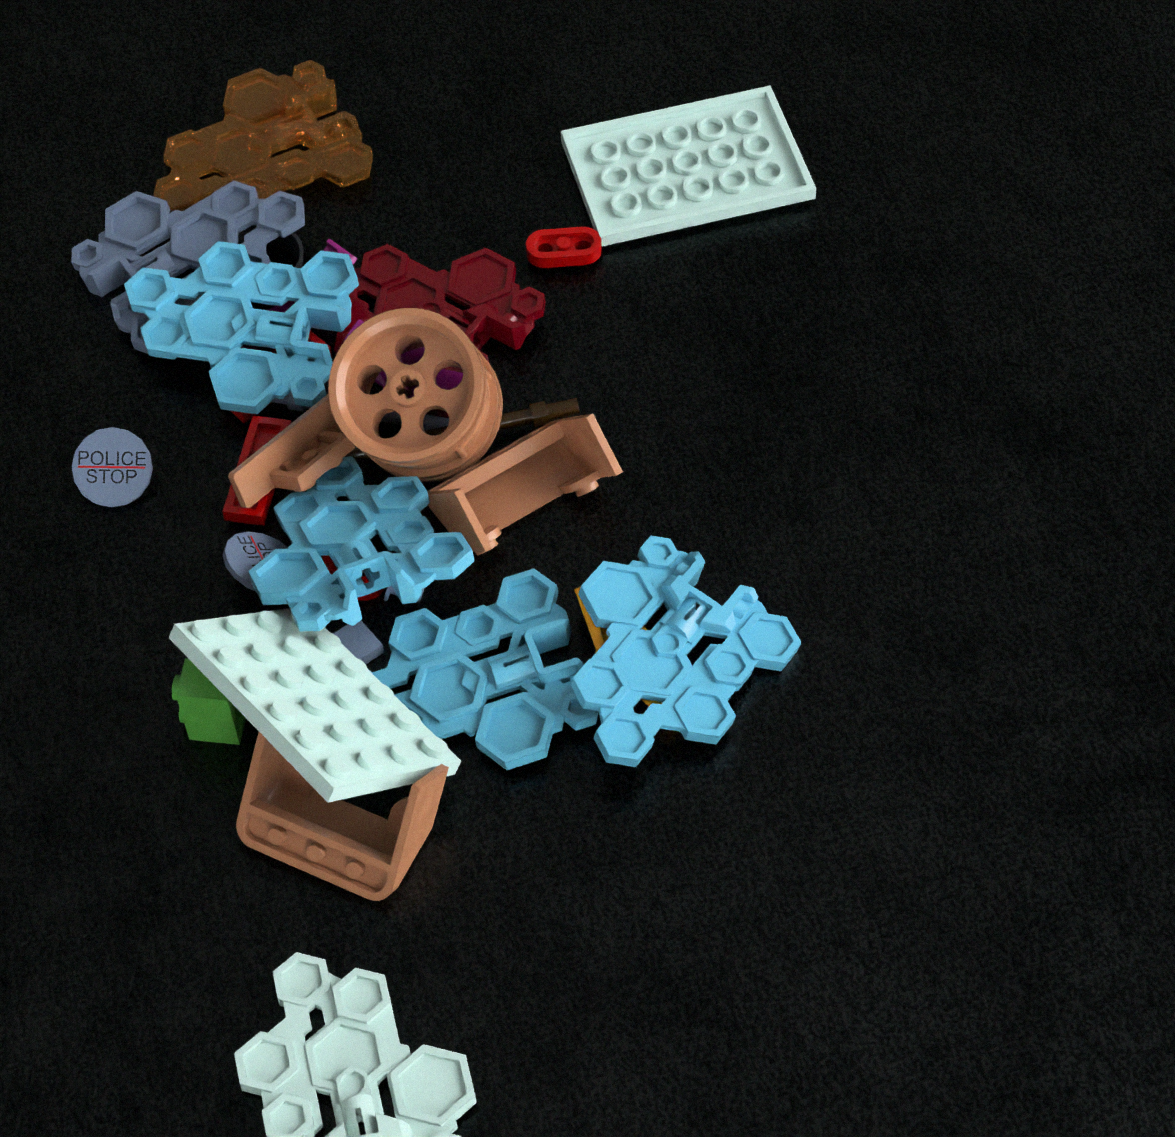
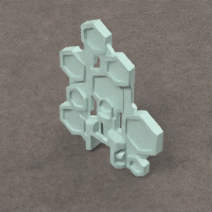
[234,952,477,1137]

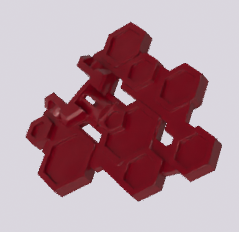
[334,244,546,418]

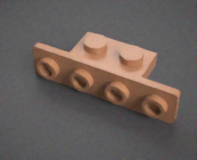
[228,393,355,508]

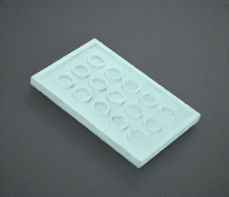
[561,85,816,246]
[169,608,461,803]

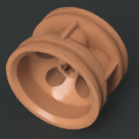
[329,308,503,483]

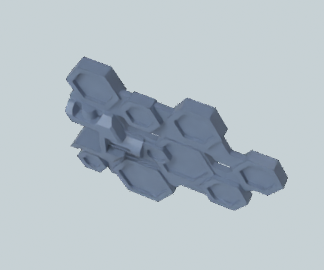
[71,180,305,358]

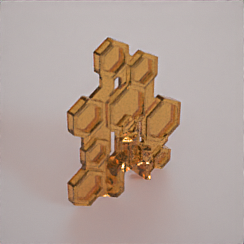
[153,60,373,213]

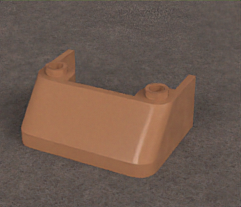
[427,414,623,555]
[236,732,449,901]

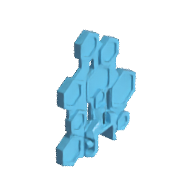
[124,241,359,414]
[248,457,475,632]
[571,535,801,767]
[368,568,599,770]

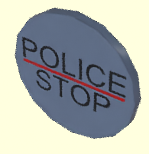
[72,427,153,508]
[223,531,288,591]

